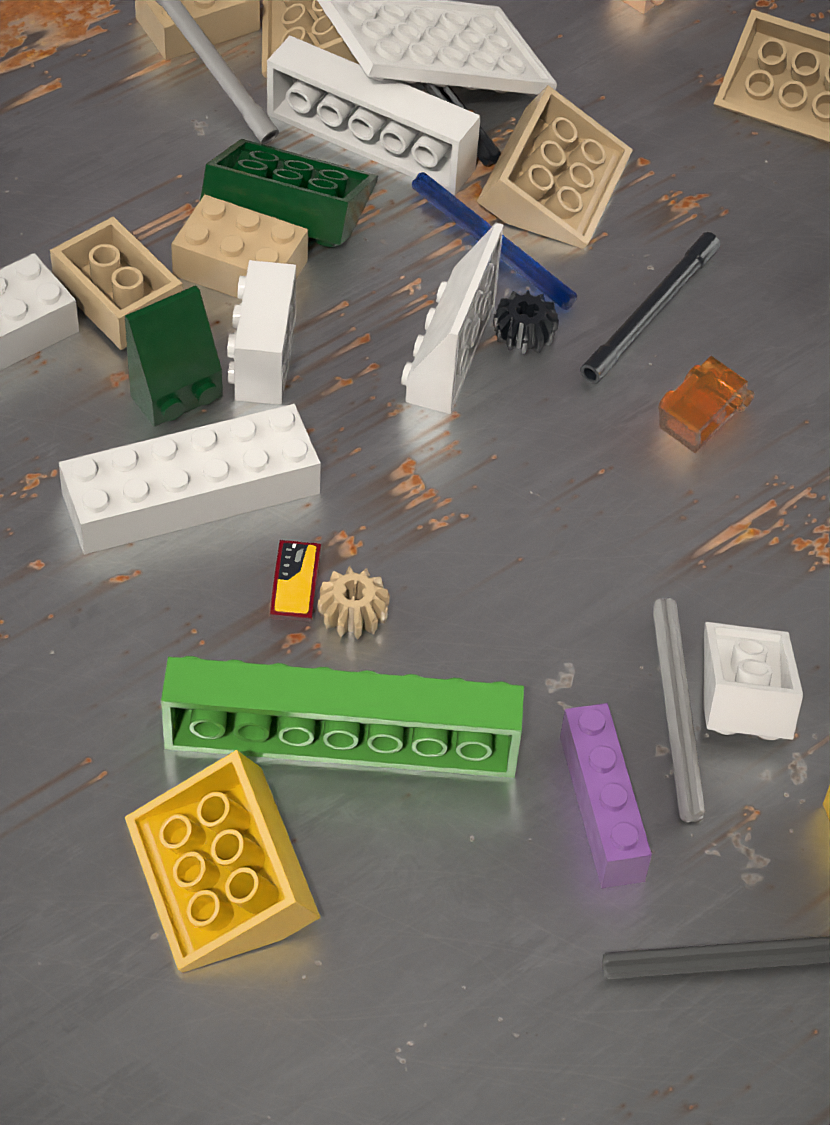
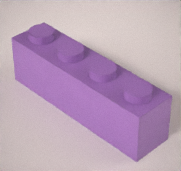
[560,703,652,889]

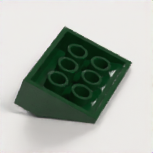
[200,139,378,247]

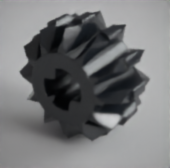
[493,290,559,355]

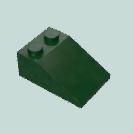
[125,285,223,427]

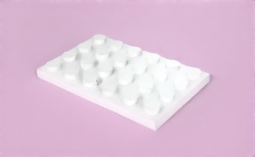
[317,0,557,97]

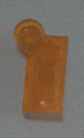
[658,356,755,453]

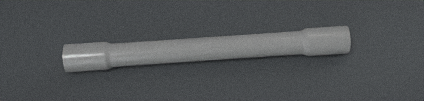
[156,0,279,144]

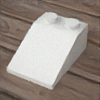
[703,622,803,740]

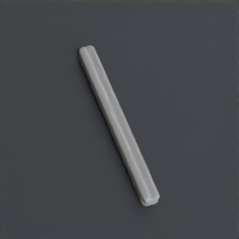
[653,598,705,822]

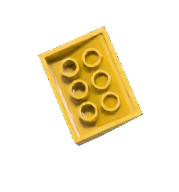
[125,750,321,973]

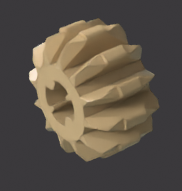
[318,566,390,639]

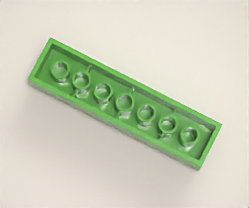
[161,656,524,778]

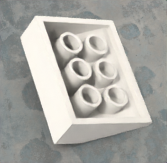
[401,223,504,414]

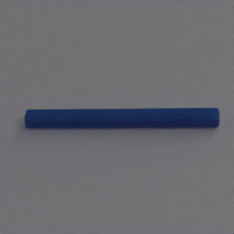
[412,172,577,310]

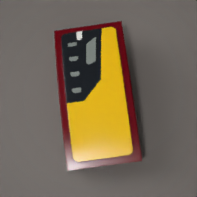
[270,540,321,622]

